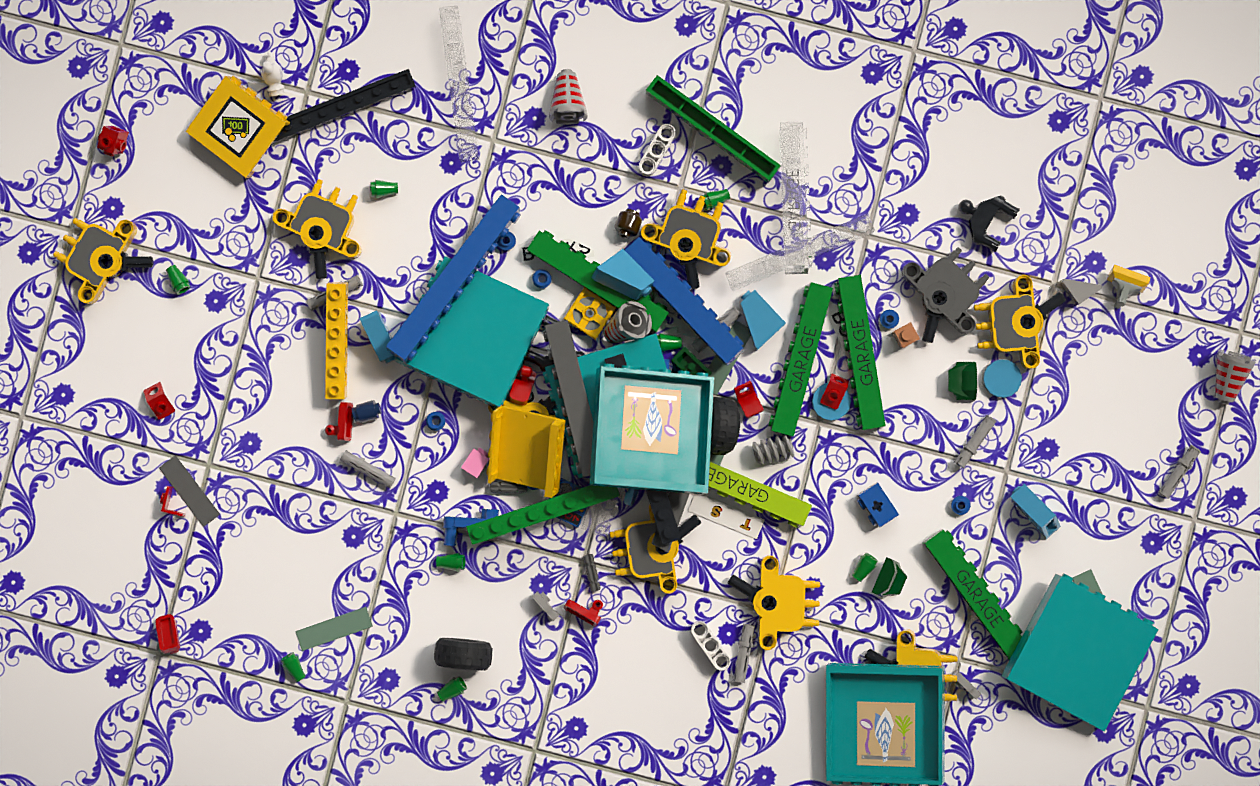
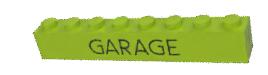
[708,462,812,528]

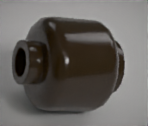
[615,209,642,239]

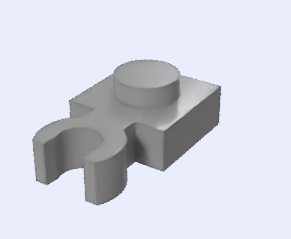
[665,313,697,338]
[532,591,559,621]
[952,670,981,699]

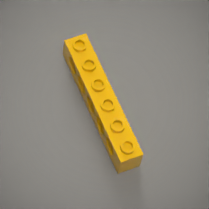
[325,282,348,399]

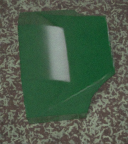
[671,346,712,376]
[948,362,977,400]
[871,557,907,598]

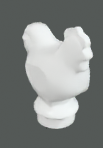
[261,51,285,97]

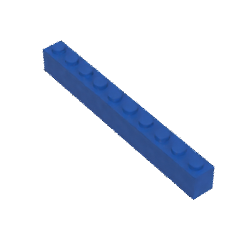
[386,194,521,364]

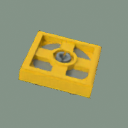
[564,287,616,340]

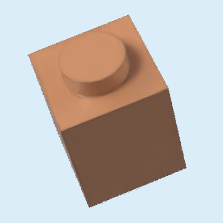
[892,322,920,349]

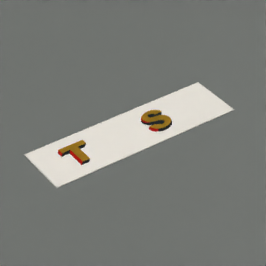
[688,494,764,539]

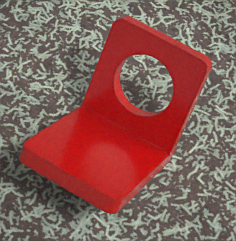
[820,373,849,410]
[734,381,764,418]
[143,382,175,420]
[160,486,186,516]

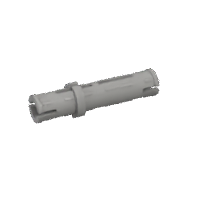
[306,275,363,311]
[691,306,742,353]
[954,415,997,469]
[1158,445,1201,499]
[340,450,396,488]
[733,624,755,683]

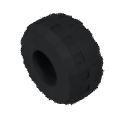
[710,397,740,455]
[434,638,493,671]

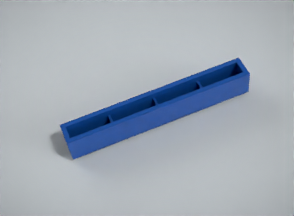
[625,237,744,366]

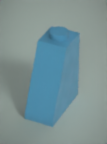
[592,249,654,300]
[740,290,786,350]
[359,310,395,364]
[1010,484,1061,539]

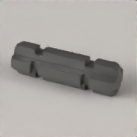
[490,482,527,493]
[583,554,601,592]

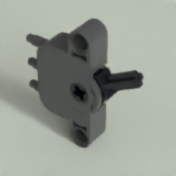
[901,247,989,343]

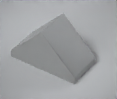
[1060,279,1102,306]

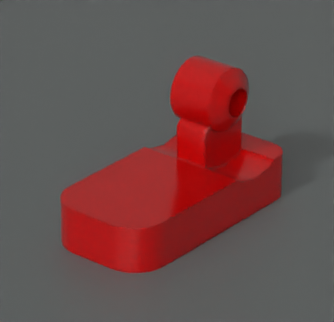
[509,366,536,406]
[325,402,353,441]
[563,599,603,627]
[155,614,181,654]

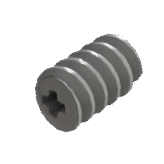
[752,435,794,464]

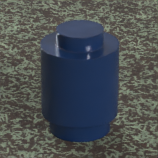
[352,400,382,423]

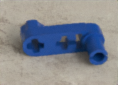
[443,509,499,546]

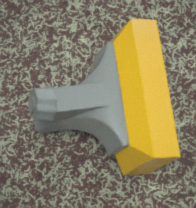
[1107,264,1151,309]

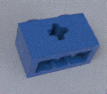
[857,482,899,527]

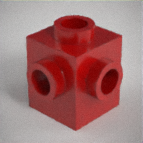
[97,126,129,156]

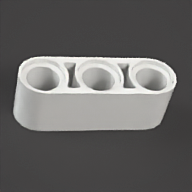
[639,124,675,176]
[691,621,730,671]

